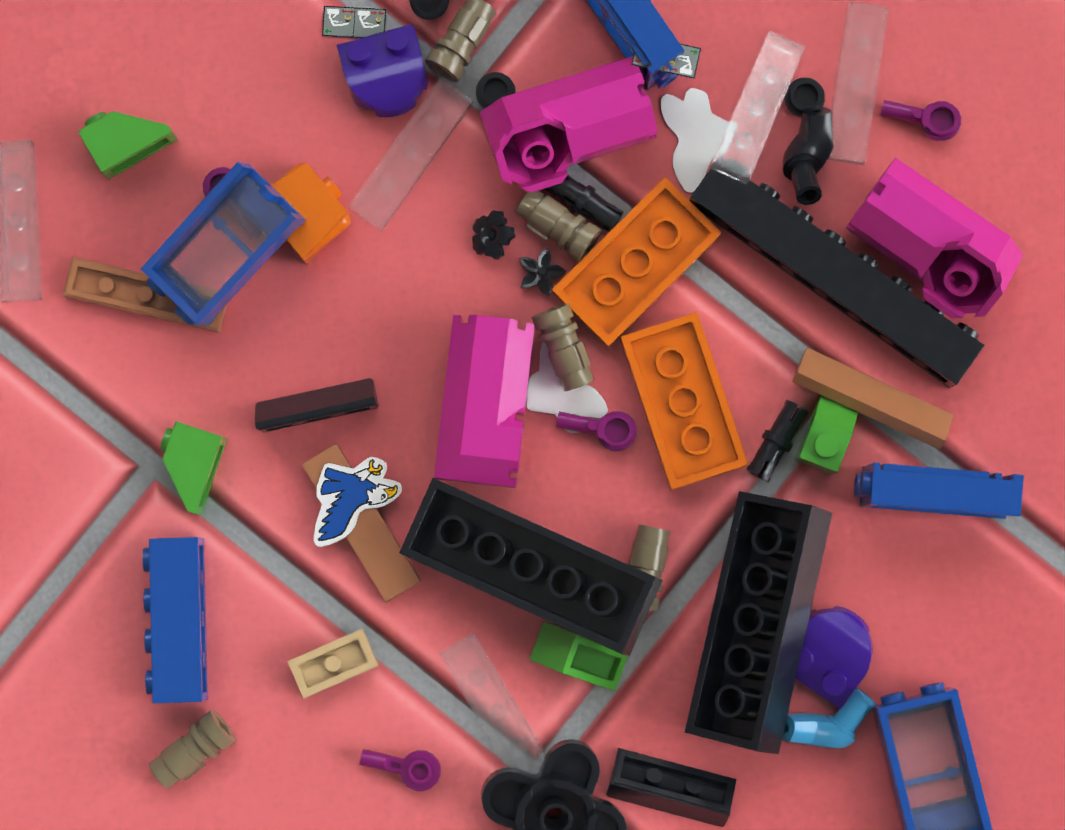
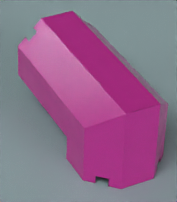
[479,56,658,193]
[845,157,1023,318]
[434,315,535,488]

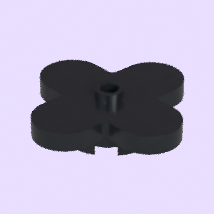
[481,739,627,830]

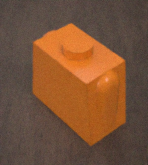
[271,163,351,264]

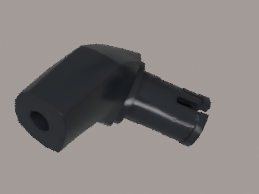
[783,106,834,205]

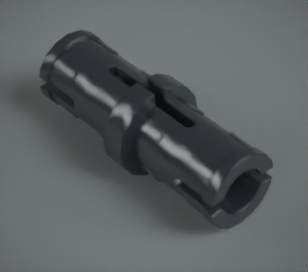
[544,175,624,233]
[746,400,809,483]

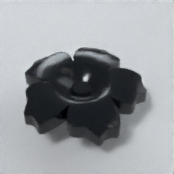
[472,210,515,260]

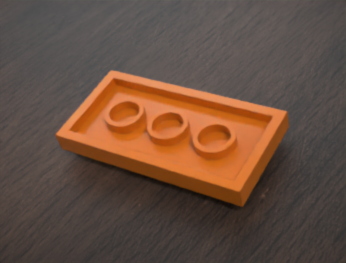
[552,177,722,348]
[620,312,749,491]

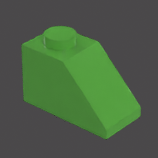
[78,111,178,180]
[794,394,858,475]
[160,421,227,515]
[529,621,628,691]

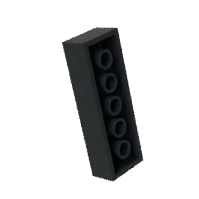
[399,478,663,656]
[685,491,832,754]

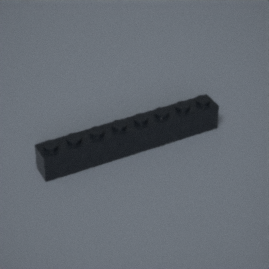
[689,158,985,388]

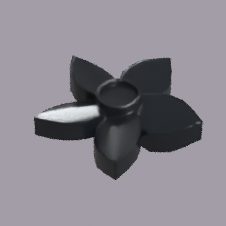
[519,248,566,296]

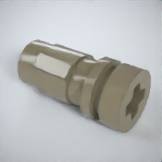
[425,0,496,83]
[516,190,602,262]
[531,303,594,391]
[629,525,670,612]
[149,710,236,789]

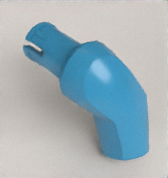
[782,688,877,748]

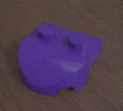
[336,24,428,117]
[796,606,873,709]

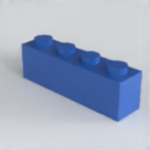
[143,537,208,703]

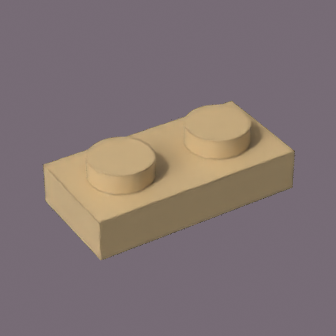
[287,628,379,699]

